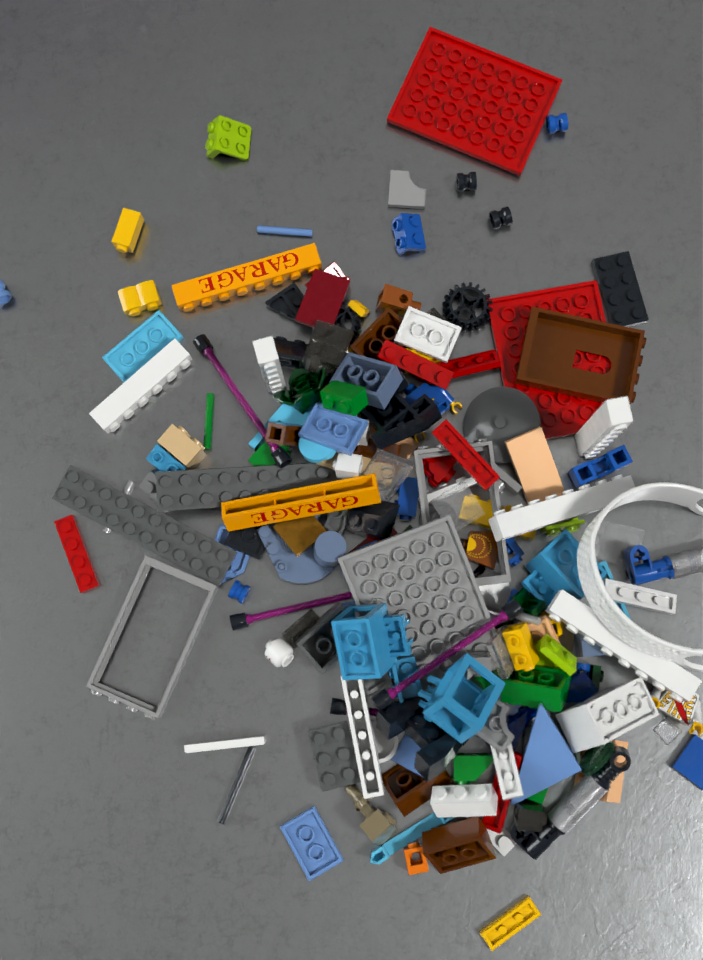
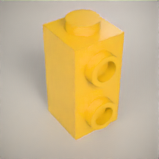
[111,208,144,253]
[502,622,540,671]

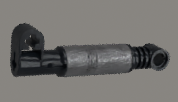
[510,746,631,860]

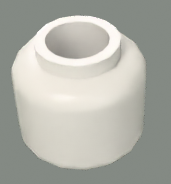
[265,638,294,667]

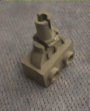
[345,784,398,846]

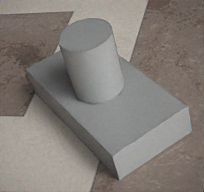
[488,464,522,495]

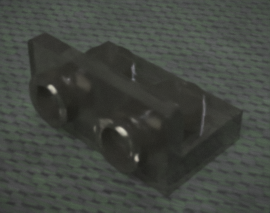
[282,608,319,648]

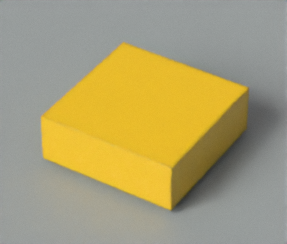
[348,300,370,317]

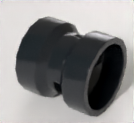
[456,172,477,192]
[489,206,513,230]

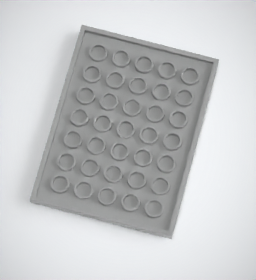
[337,514,508,702]

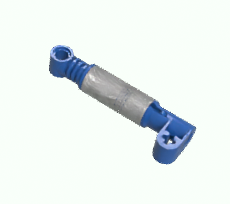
[624,545,703,585]

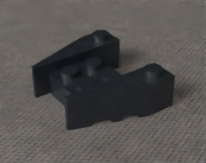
[357,363,442,450]
[376,696,469,782]

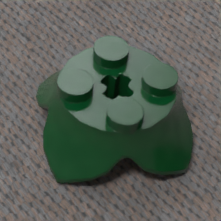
[274,366,325,412]

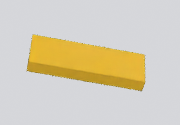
[480,896,542,951]

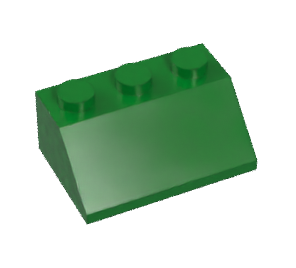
[501,662,571,712]

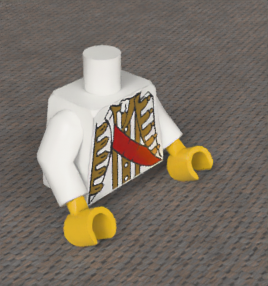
[650,687,703,737]

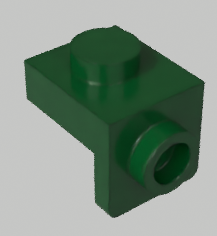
[511,588,547,617]
[576,665,604,693]

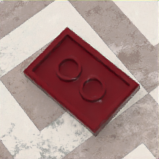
[295,268,350,334]

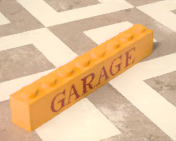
[171,243,322,312]
[221,473,381,532]

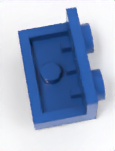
[392,213,426,255]

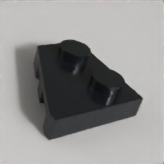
[265,282,304,324]

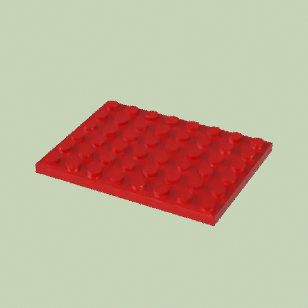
[387,27,563,176]
[487,280,611,440]

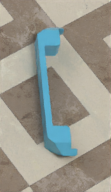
[370,812,455,864]

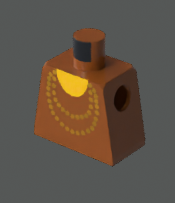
[375,284,421,317]
[460,531,498,571]

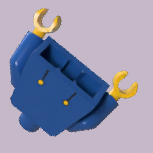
[404,383,463,443]

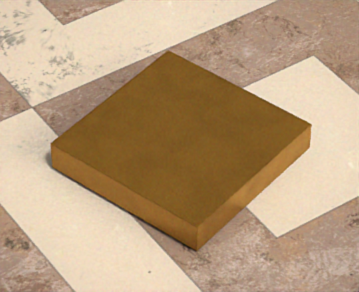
[273,516,327,557]

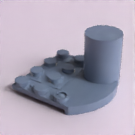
[257,513,347,584]

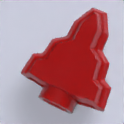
[415,446,458,489]

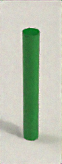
[203,393,214,450]

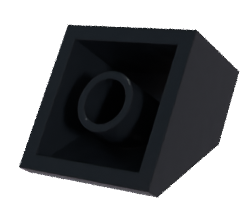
[273,336,309,369]
[345,501,400,540]

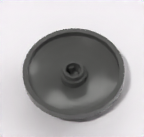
[463,387,541,463]

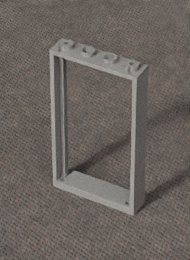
[413,438,511,586]
[86,555,219,720]

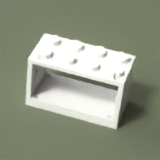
[556,677,660,753]

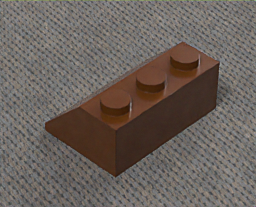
[350,307,407,363]
[382,764,454,817]
[422,816,496,874]

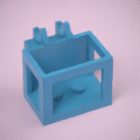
[520,529,607,613]
[331,603,413,680]
[418,653,506,743]

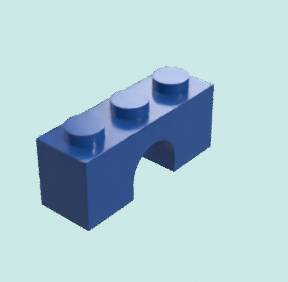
[568,445,633,489]

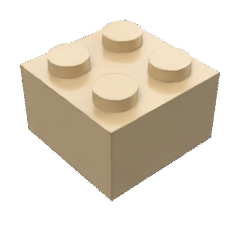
[157,424,207,470]

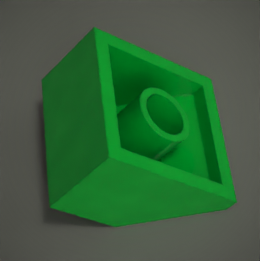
[451,753,494,785]

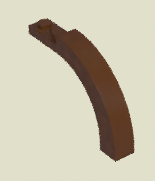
[265,422,401,464]

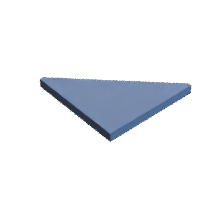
[511,702,582,805]

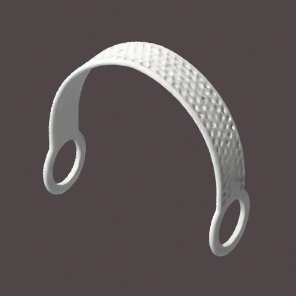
[577,482,703,673]

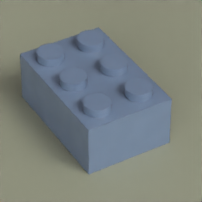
[329,352,403,410]

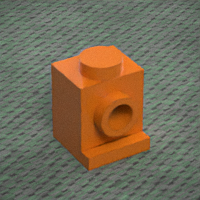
[404,841,429,875]

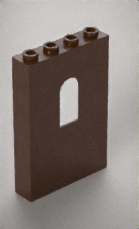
[514,307,646,405]

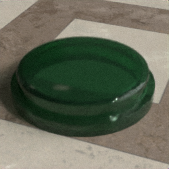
[580,741,615,776]

